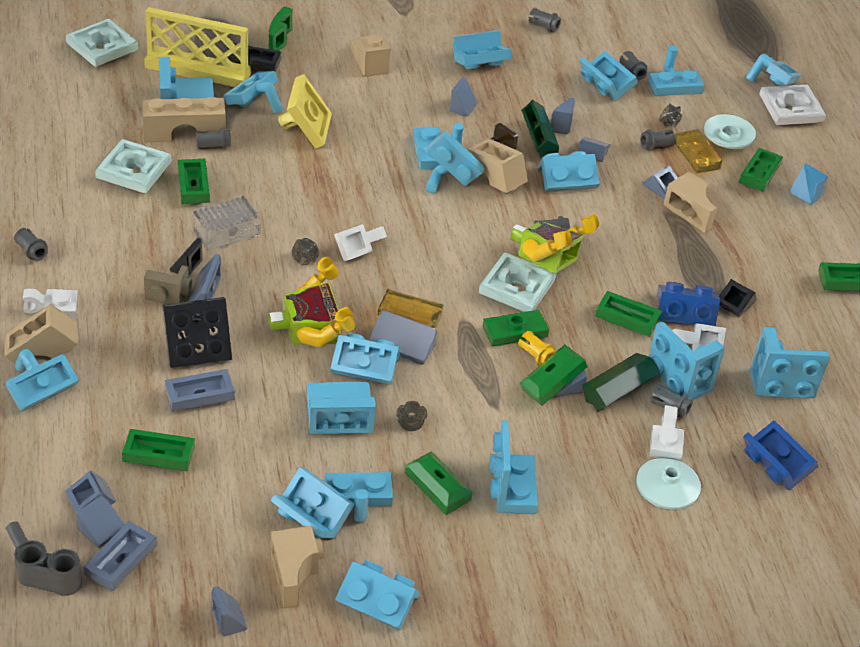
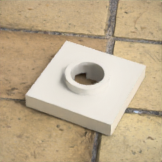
[759,84,826,125]

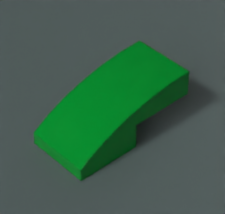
[268,6,293,51]

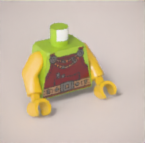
[510,214,599,274]
[268,257,355,348]

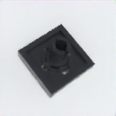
[162,297,232,368]

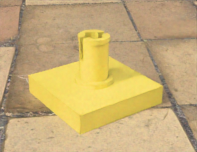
[278,74,332,149]

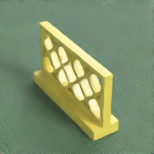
[144,7,251,87]

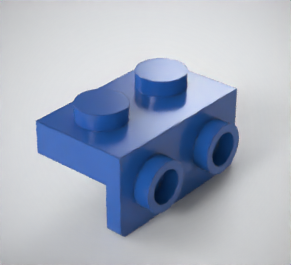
[657,282,720,326]
[743,420,818,491]

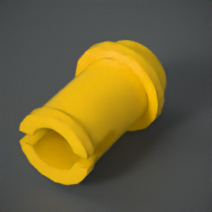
[518,331,556,365]

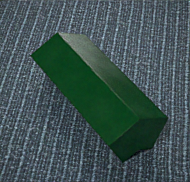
[521,99,560,159]
[582,353,660,412]

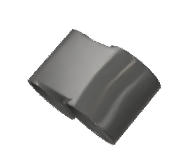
[6,521,83,596]

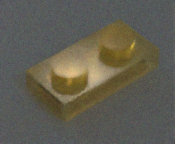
[675,129,722,173]

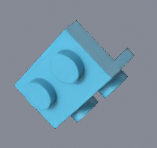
[453,30,512,69]
[579,51,638,101]
[537,151,600,191]
[270,467,355,539]
[335,560,421,630]

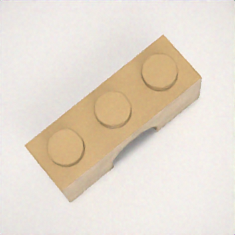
[142,97,226,142]

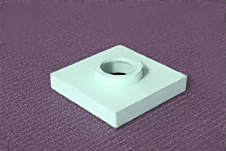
[66,18,138,67]
[95,139,172,194]
[479,252,556,312]

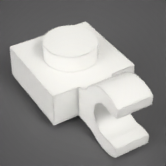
[334,224,387,261]
[23,289,78,320]
[672,323,726,351]
[649,405,684,461]

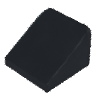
[170,237,203,276]
[719,279,757,317]

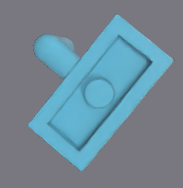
[648,45,704,96]
[746,54,801,86]
[223,71,283,113]
[412,123,464,170]
[426,131,485,193]
[5,349,79,412]
[324,472,393,522]

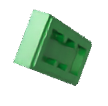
[738,148,783,192]
[482,309,549,346]

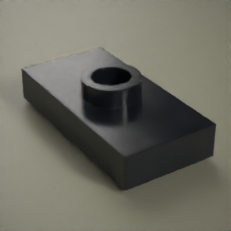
[227,43,282,72]

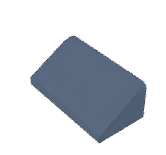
[188,254,221,315]
[369,310,437,364]

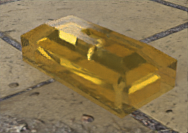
[377,289,444,329]

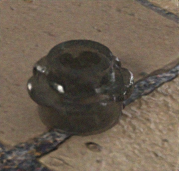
[659,104,682,128]
[292,238,319,265]
[396,401,427,431]

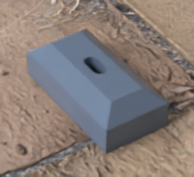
[165,369,235,412]
[84,521,157,591]

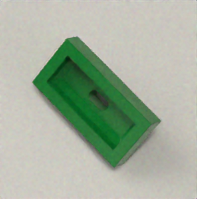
[178,158,210,204]
[818,262,860,291]
[595,291,662,337]
[520,344,588,406]
[122,429,195,471]
[405,451,473,515]

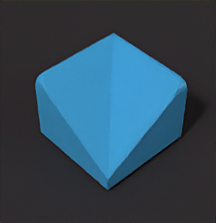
[790,164,828,205]

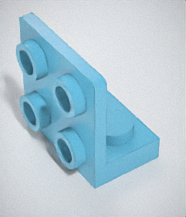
[159,57,214,99]
[649,322,725,400]
[750,327,830,398]
[307,382,376,434]
[489,420,538,514]

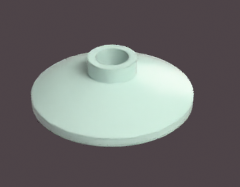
[704,114,756,149]
[636,458,701,510]

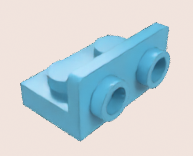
[330,333,400,385]

